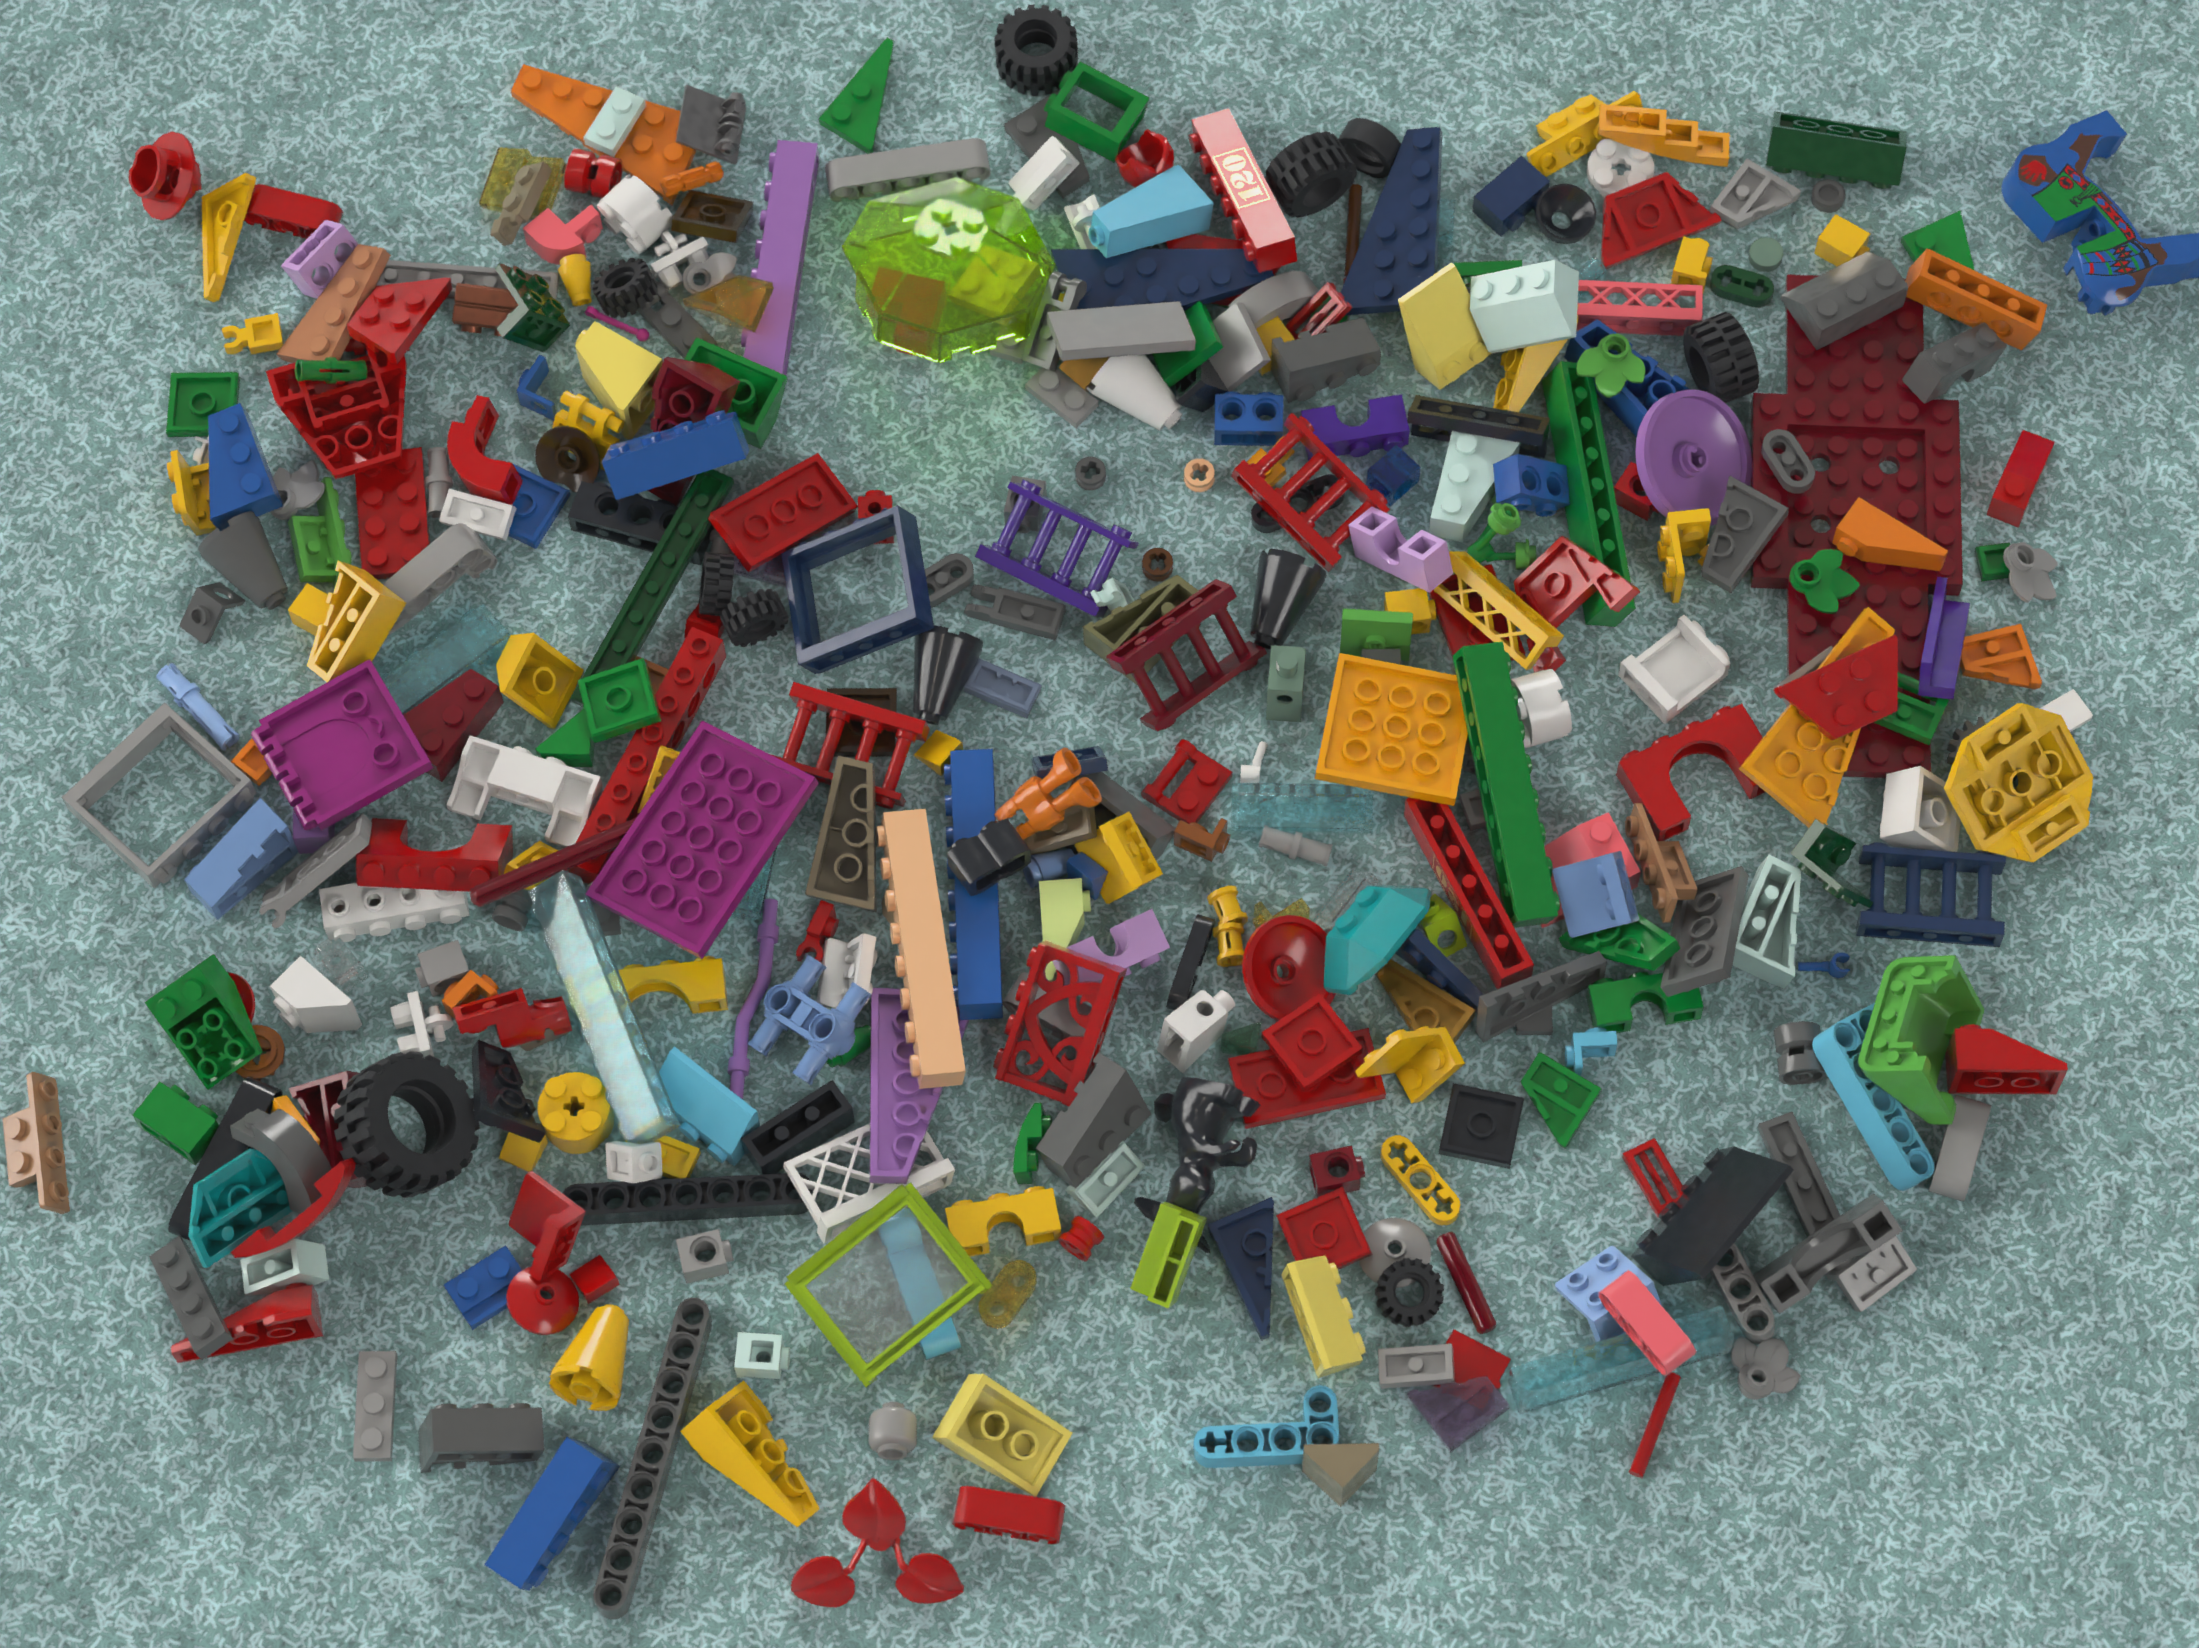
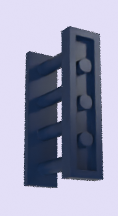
[1856,842,2006,947]

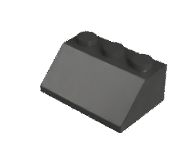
[1780,251,1909,350]
[1065,772,1176,860]

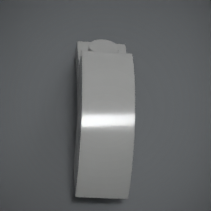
[1228,271,1319,328]

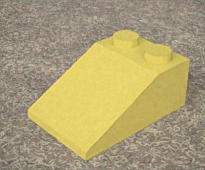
[1398,263,1492,390]
[932,1374,1072,1497]

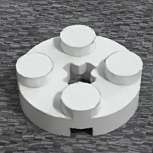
[1587,139,1655,197]

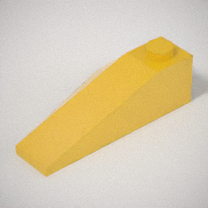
[680,1381,820,1527]

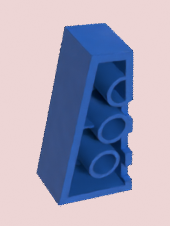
[1564,319,1690,438]
[602,410,749,500]
[484,1437,620,1591]

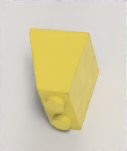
[575,321,663,440]

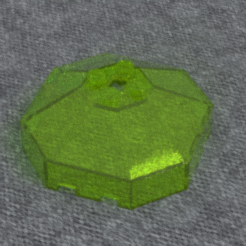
[842,177,1056,363]

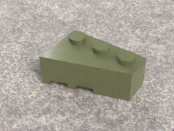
[1083,575,1199,685]

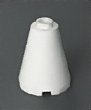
[1087,354,1183,430]

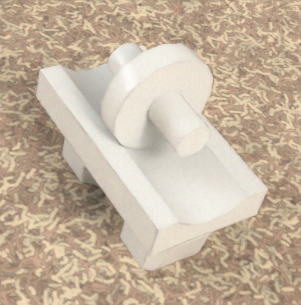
[1063,195,1100,249]
[650,230,709,291]
[390,991,453,1058]

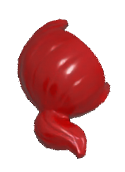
[1116,129,1174,188]

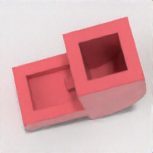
[523,205,603,265]

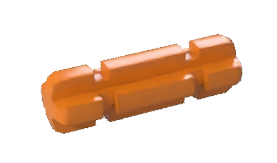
[660,161,724,196]

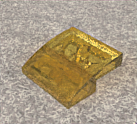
[479,147,566,219]

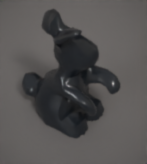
[1134,1077,1261,1253]

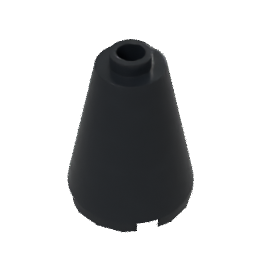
[1250,549,1327,650]
[913,625,983,725]

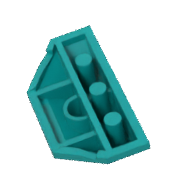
[1324,886,1432,995]
[188,1149,292,1268]

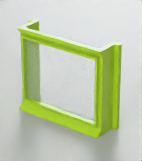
[784,1182,993,1388]

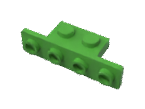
[288,477,352,589]

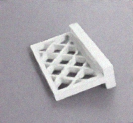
[783,1123,955,1244]

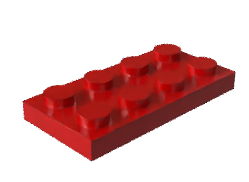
[355,447,430,580]
[708,453,858,573]
[1228,1028,1386,1129]

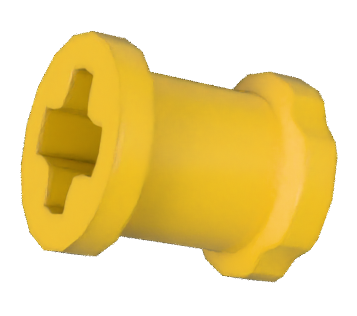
[1207,885,1248,925]
[1212,922,1244,967]

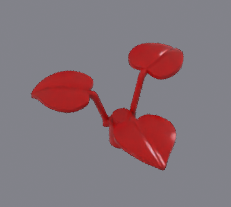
[791,1478,964,1607]

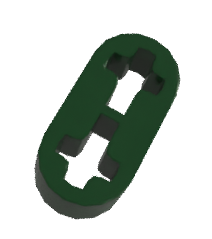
[1710,265,1774,308]

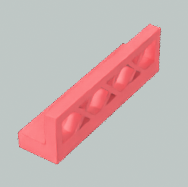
[1576,280,1703,336]

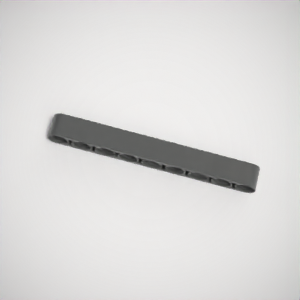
[593,1297,712,1620]

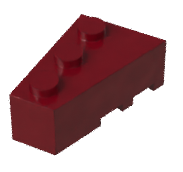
[403,669,504,782]
[289,1071,367,1188]

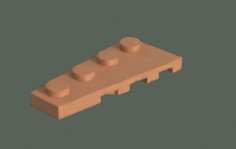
[277,244,391,371]

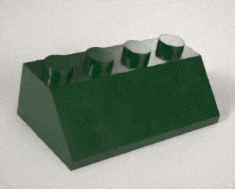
[1766,111,1907,189]

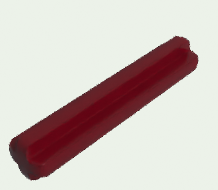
[1436,1232,1496,1334]

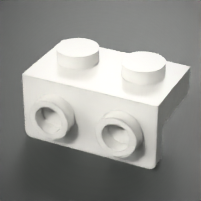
[817,933,877,1009]

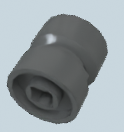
[1774,1021,1826,1085]

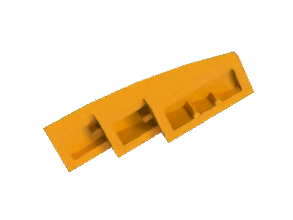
[1598,104,1730,167]

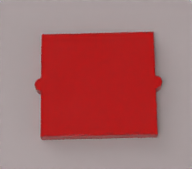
[1433,1329,1511,1411]

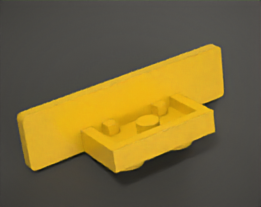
[1526,91,1643,177]

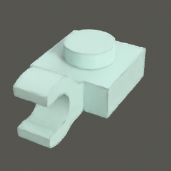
[1090,577,1134,611]

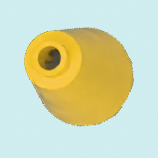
[549,1304,629,1411]

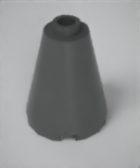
[198,511,288,610]

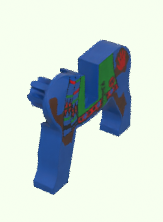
[2001,110,2199,316]

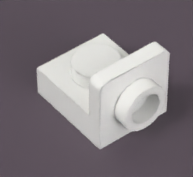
[605,1141,663,1183]

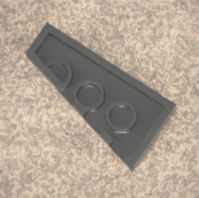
[1476,951,1607,1043]

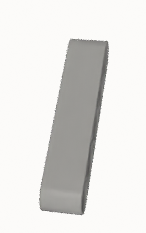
[825,138,991,202]

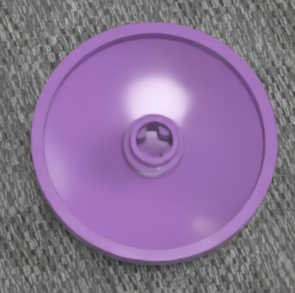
[1635,389,1752,526]

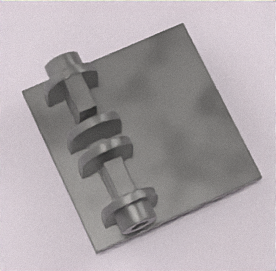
[676,84,746,165]

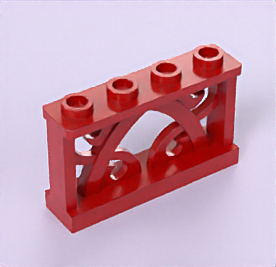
[993,940,1127,1107]

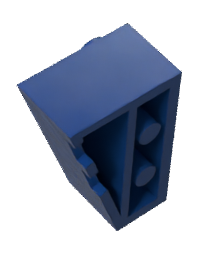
[208,403,283,532]

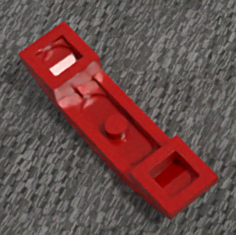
[231,1158,356,1258]

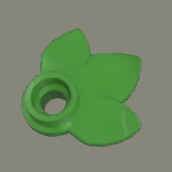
[1576,334,1645,398]

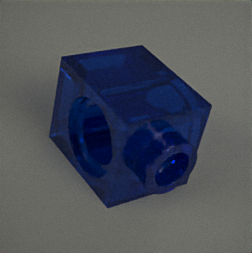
[1366,445,1421,507]

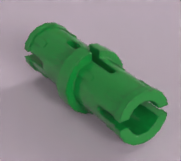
[295,357,367,384]

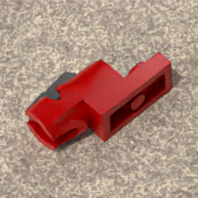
[453,988,572,1051]

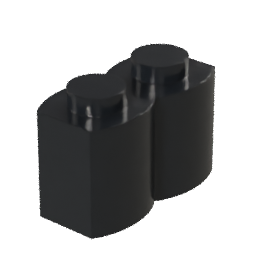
[947,819,1031,896]

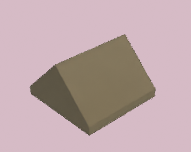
[1302,1443,1379,1507]

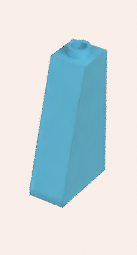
[1089,165,1214,258]

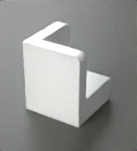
[2039,689,2093,732]

